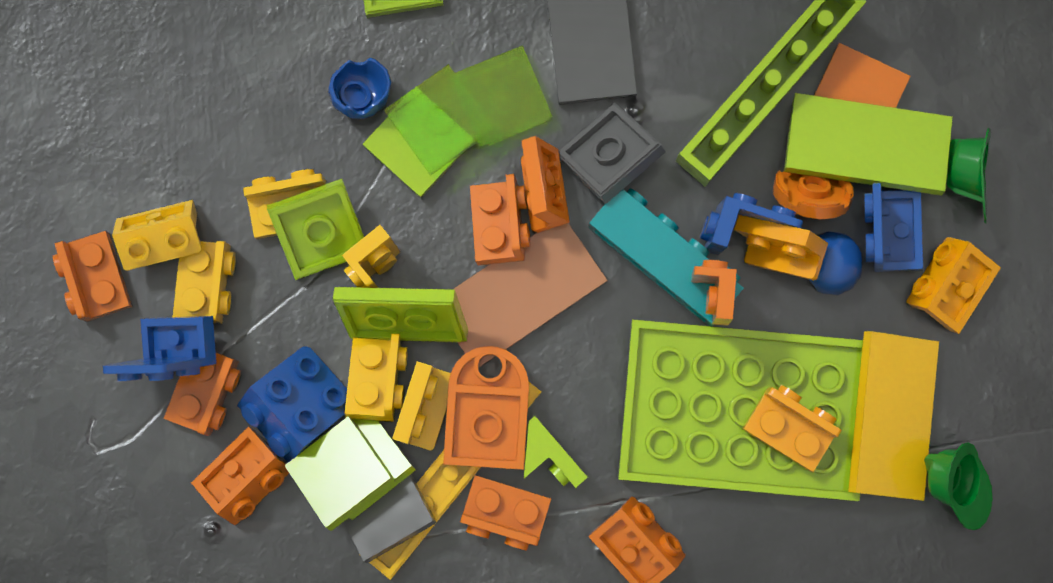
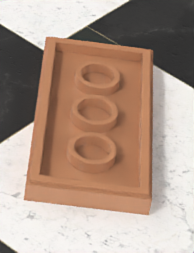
[452,223,608,369]

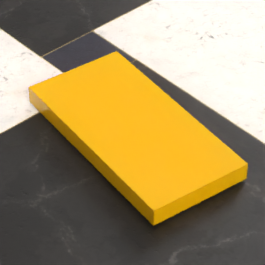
[848,331,939,501]

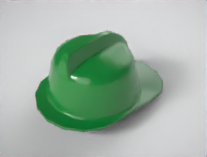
[946,128,991,224]
[924,442,993,531]

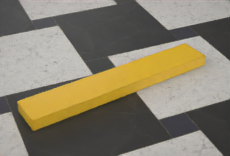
[359,382,541,580]

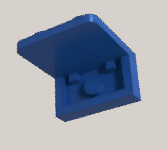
[864,183,923,272]
[700,193,803,256]
[103,316,216,381]
[237,346,347,463]

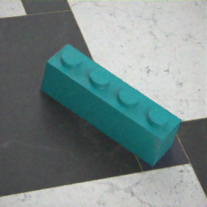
[588,188,744,327]

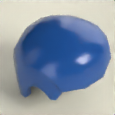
[328,58,391,119]
[810,231,863,295]

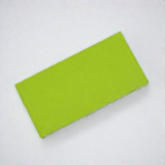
[784,93,952,196]

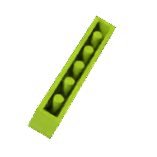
[676,0,867,187]

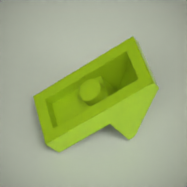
[524,416,588,488]

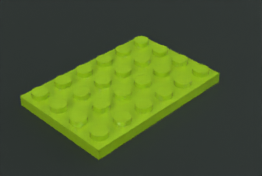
[618,319,863,501]

